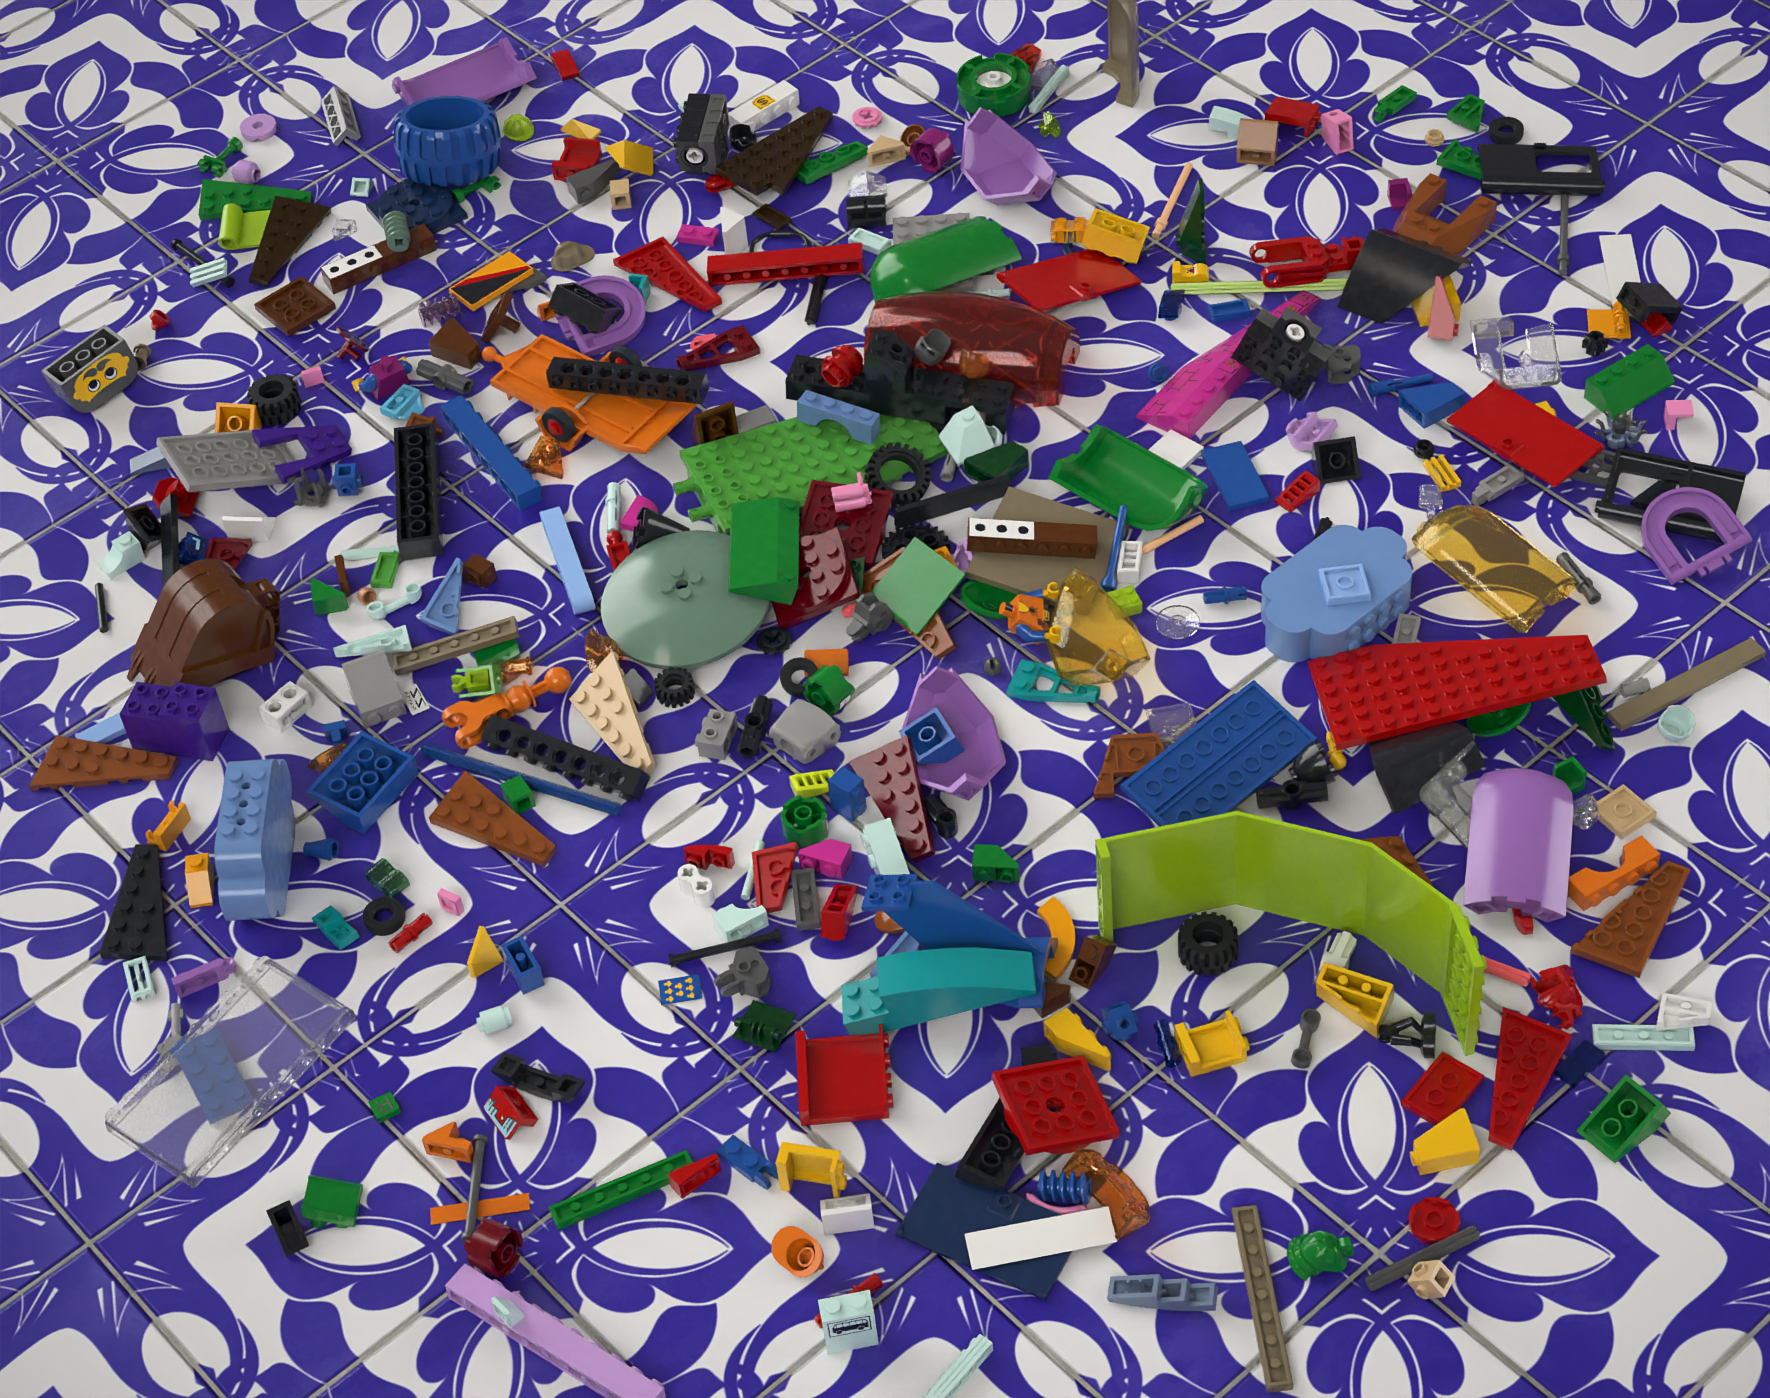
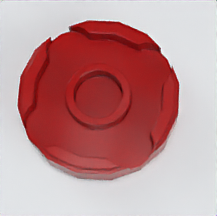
[1408,1197,1460,1245]

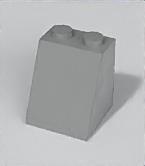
[342,649,407,728]

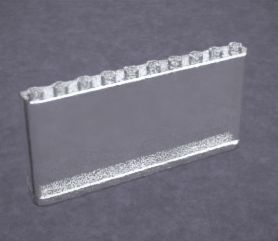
[105,956,356,1189]

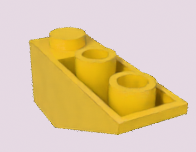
[1043,1007,1112,1071]

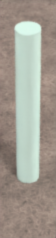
[741,841,765,900]

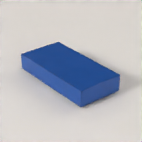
[1207,299,1251,324]

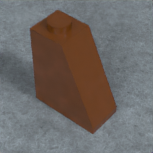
[428,318,482,370]

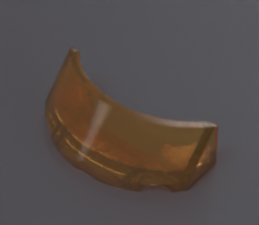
[1062,1148,1151,1241]

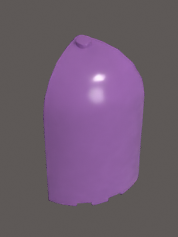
[392,37,537,105]
[1463,768,1574,922]

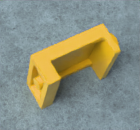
[1174,1010,1250,1077]
[776,1142,847,1198]

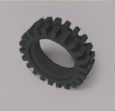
[864,442,932,508]

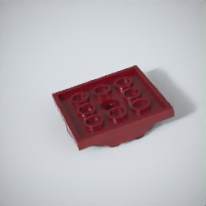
[799,480,894,567]
[771,527,860,629]

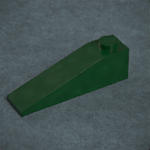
[1175,178,1206,265]
[1552,685,1615,752]

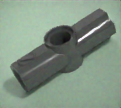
[416,359,474,395]

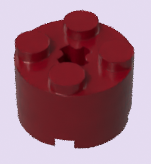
[464,1218,523,1278]

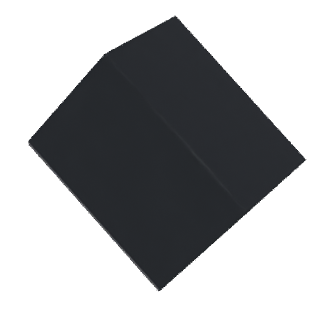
[1312,436,1361,484]

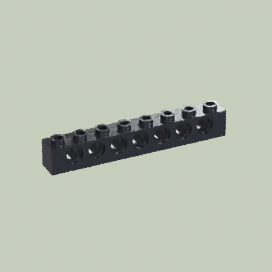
[546,357,709,404]
[481,714,650,802]

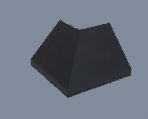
[123,503,161,553]

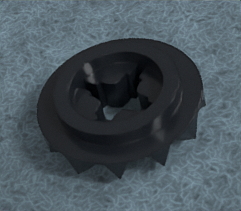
[757,627,792,656]

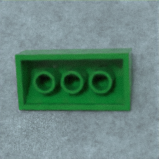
[1584,344,1675,420]

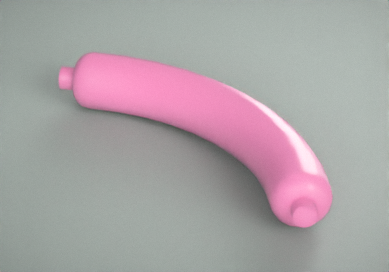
[1026,1193,1087,1215]

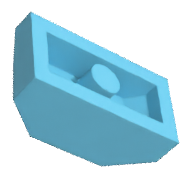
[380,384,425,421]

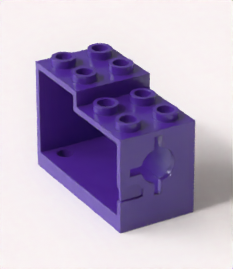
[119,682,230,761]

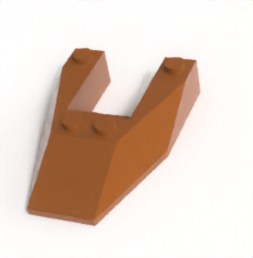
[1392,173,1497,255]

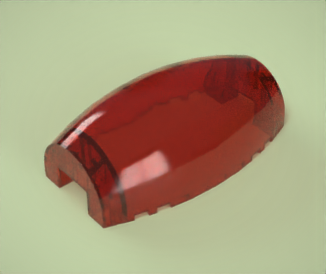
[864,291,1080,408]

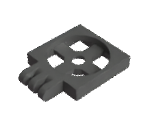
[1569,450,1616,487]

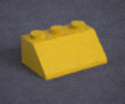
[1081,208,1150,264]
[1411,275,1461,327]

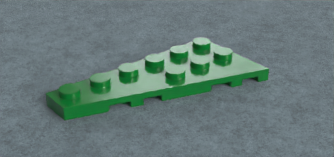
[198,179,313,220]

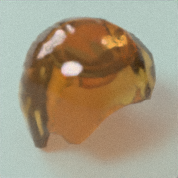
[959,347,990,379]

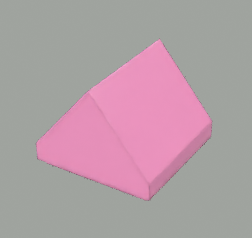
[301,366,325,388]

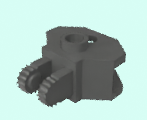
[1323,344,1361,385]
[846,592,894,643]
[713,947,771,999]

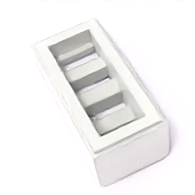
[1117,541,1143,584]

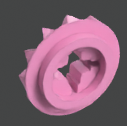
[852,107,882,129]

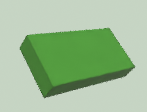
[370,552,401,588]

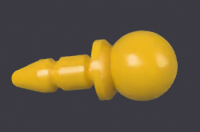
[1326,731,1347,771]

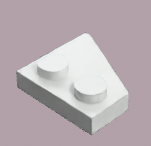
[1656,993,1712,1030]

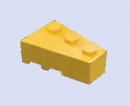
[1316,962,1394,1039]

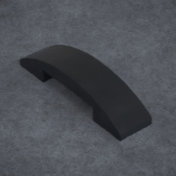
[491,1052,585,1102]

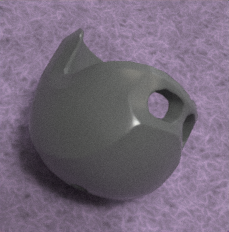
[914,328,951,366]

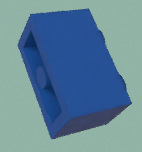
[828,766,867,822]
[500,935,545,995]

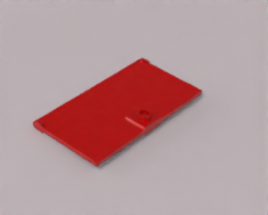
[996,249,1141,312]
[1446,380,1604,488]

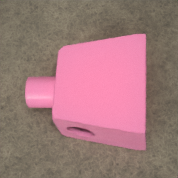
[1320,109,1354,155]

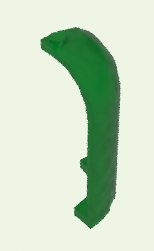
[870,216,1022,312]
[1048,424,1209,531]

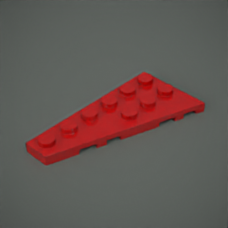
[613,237,722,312]
[1488,1007,1572,1151]

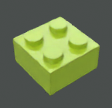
[1107,585,1142,620]

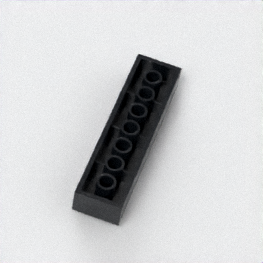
[394,423,443,561]

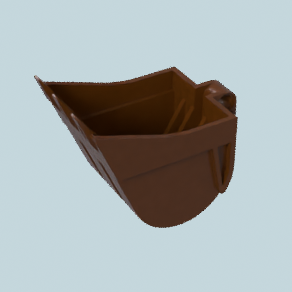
[127,559,280,691]

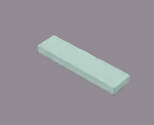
[1592,1024,1695,1051]

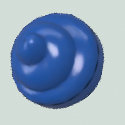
[1148,362,1168,383]

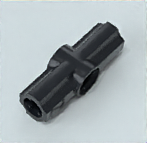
[737,695,773,758]
[1256,779,1328,810]

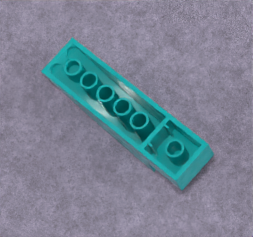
[841,947,1037,1035]

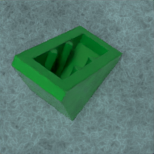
[310,578,349,616]

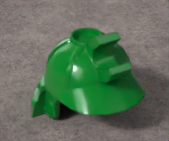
[1286,1230,1354,1281]

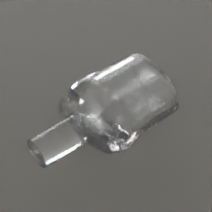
[1418,484,1443,520]

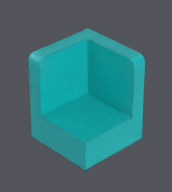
[628,273,651,305]

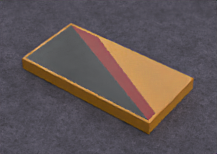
[449,251,534,311]

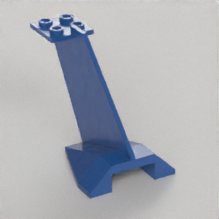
[861,874,1058,1008]

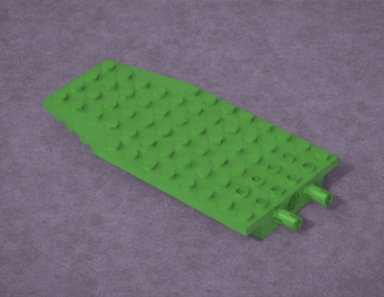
[673,414,948,535]

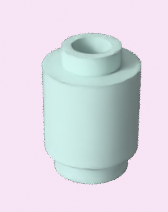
[476,1005,513,1035]

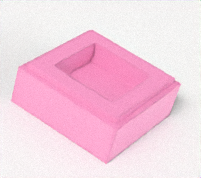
[437,888,464,916]

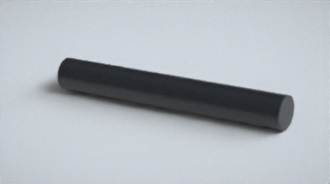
[95,583,108,633]

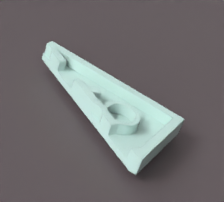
[333,625,412,657]

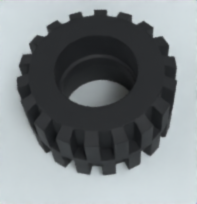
[247,374,302,426]
[1178,912,1238,977]

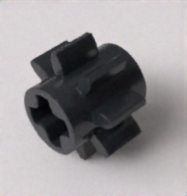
[1582,331,1608,356]

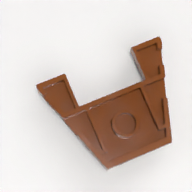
[1094,733,1165,799]

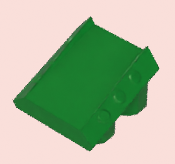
[472,638,520,674]
[301,1175,363,1228]

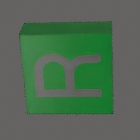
[368,1091,401,1124]

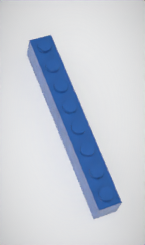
[440,395,542,511]

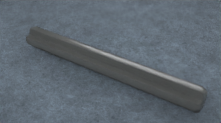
[1365,1226,1480,1291]

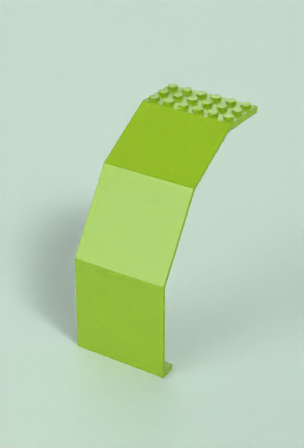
[1095,811,1487,1056]

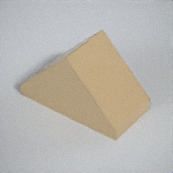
[867,135,906,168]

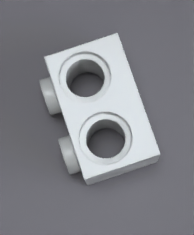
[259,681,312,733]

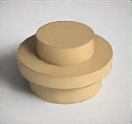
[1425,129,1444,147]

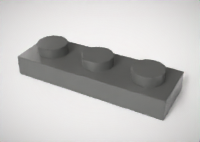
[791,868,821,931]

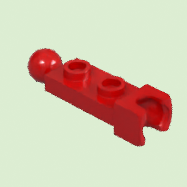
[606,531,631,572]

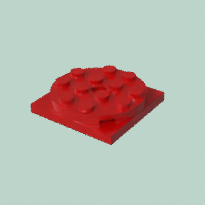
[991,1055,1120,1156]

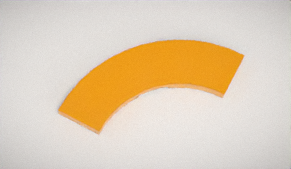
[1037,896,1076,982]

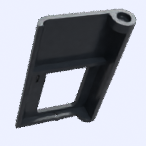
[1478,143,1605,196]
[1594,447,1746,543]

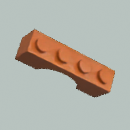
[1568,835,1660,911]

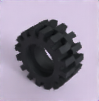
[654,667,695,708]

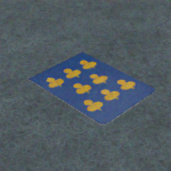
[658,974,702,1005]

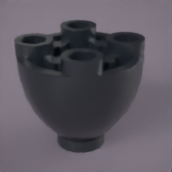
[1288,741,1338,784]

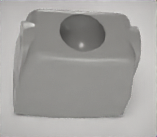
[769,699,841,764]

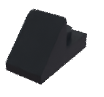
[266,1200,309,1257]

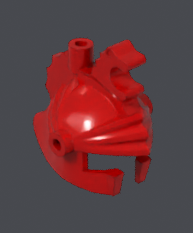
[1530,964,1583,1030]

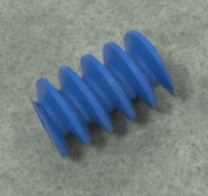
[1038,1169,1092,1205]

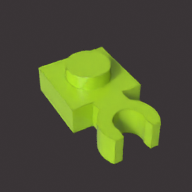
[451,669,490,693]

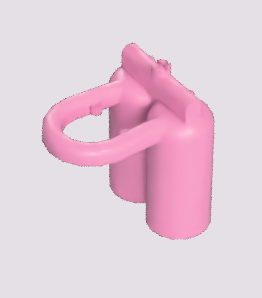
[831,472,872,513]

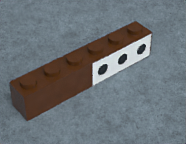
[320,224,437,295]
[967,518,1098,559]

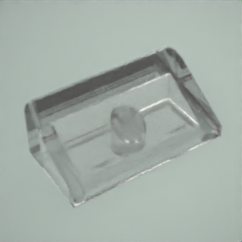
[1031,58,1059,90]
[1470,317,1514,339]

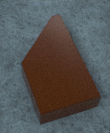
[334,555,351,597]

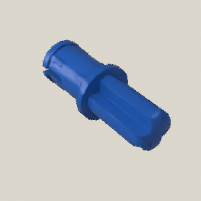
[1203,586,1247,604]

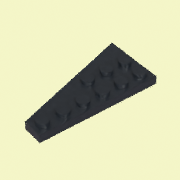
[99,844,168,961]

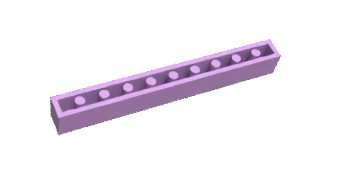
[445,1263,666,1398]

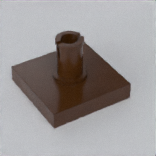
[481,291,521,343]

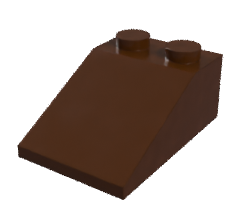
[691,401,739,446]

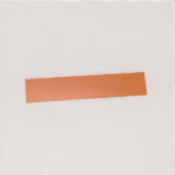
[430,1193,530,1225]

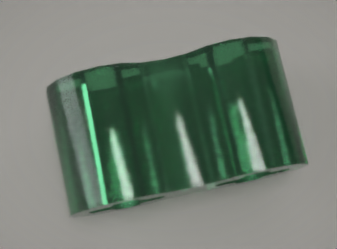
[364,858,410,898]

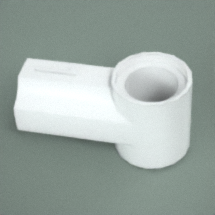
[1319,931,1357,971]

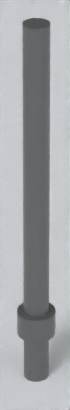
[1557,194,1569,276]

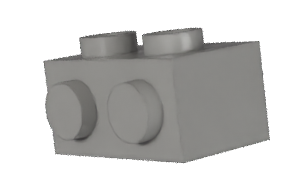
[695,709,738,760]

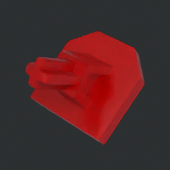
[152,477,199,519]

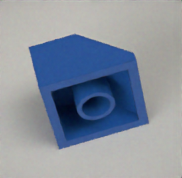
[899,707,965,764]

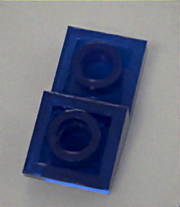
[1158,290,1185,321]

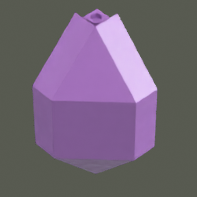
[960,107,1057,206]
[900,666,1006,801]

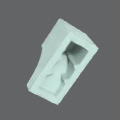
[98,531,146,580]
[712,904,769,943]

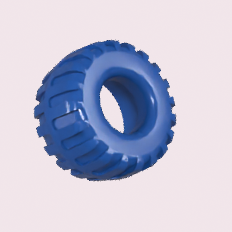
[394,96,501,187]

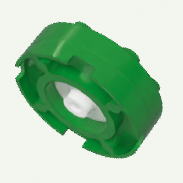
[956,53,1032,117]

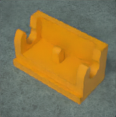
[145,800,191,851]

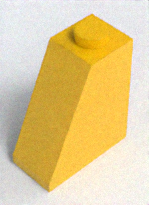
[1410,1108,1480,1175]

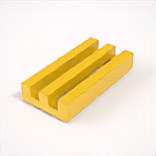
[1423,454,1461,492]

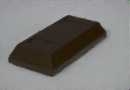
[752,203,793,230]

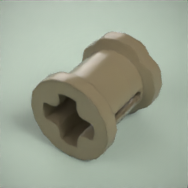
[133,344,151,370]

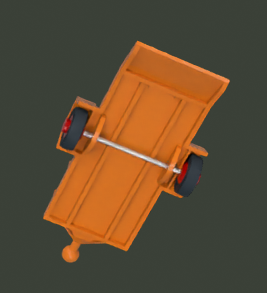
[482,334,697,454]

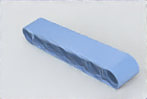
[539,506,596,615]

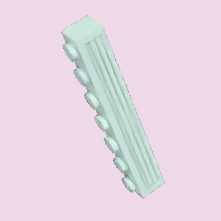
[921,1334,993,1398]

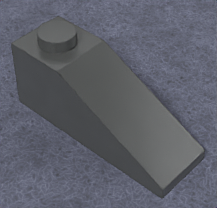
[566,158,621,204]

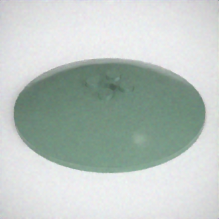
[601,530,770,669]

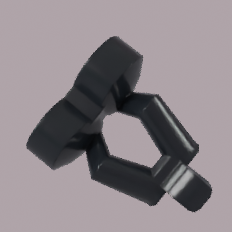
[1379,1013,1436,1059]

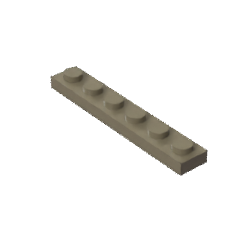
[392,616,519,676]

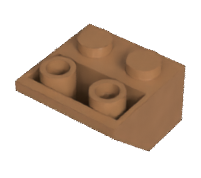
[1236,118,1279,166]

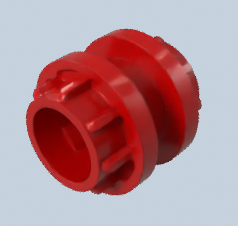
[821,345,863,388]

